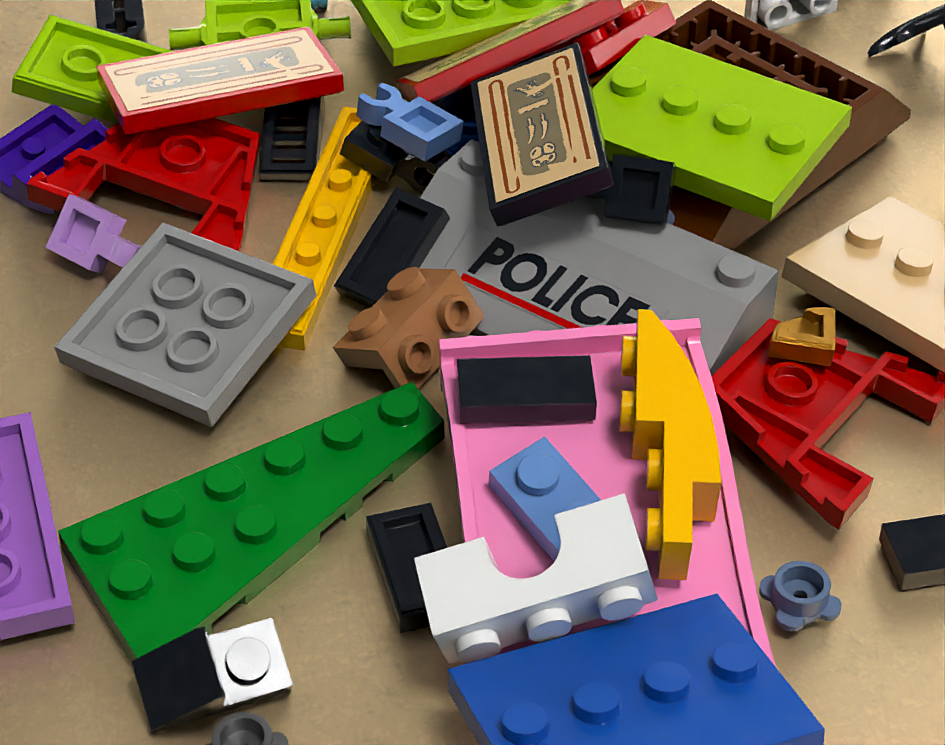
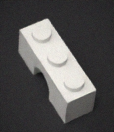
[414,493,658,664]

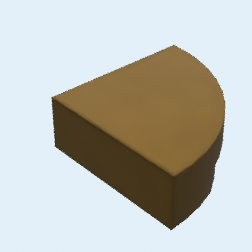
[767,307,835,366]

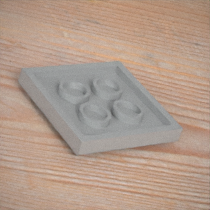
[54,222,316,427]

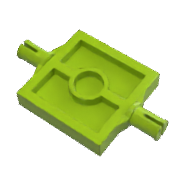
[168,0,351,51]

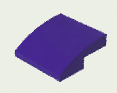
[0,104,109,214]

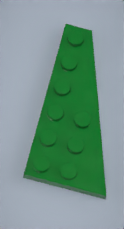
[58,382,445,661]

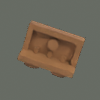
[332,267,483,389]

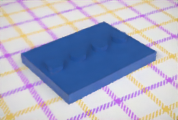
[447,593,825,745]

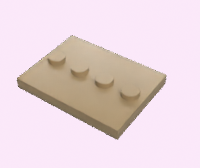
[782,196,945,373]

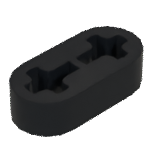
[94,0,148,43]

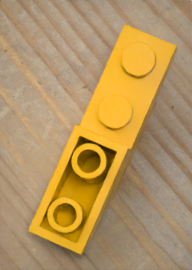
[619,309,721,580]

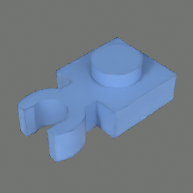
[356,83,464,161]

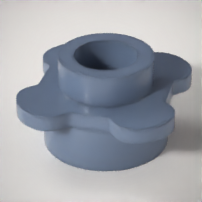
[759,561,842,631]

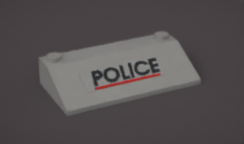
[420,139,779,376]

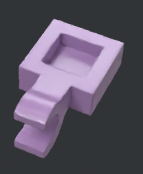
[45,194,142,274]

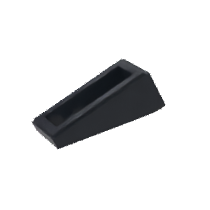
[259,96,325,181]

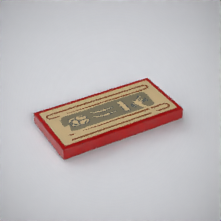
[396,0,625,103]
[96,26,344,135]

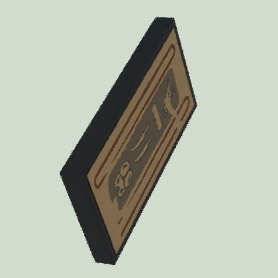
[470,42,615,227]

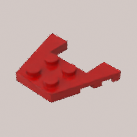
[27,118,260,252]
[711,318,945,530]

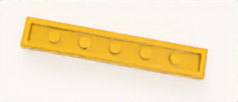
[273,106,377,351]

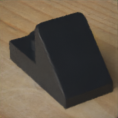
[131,617,293,733]

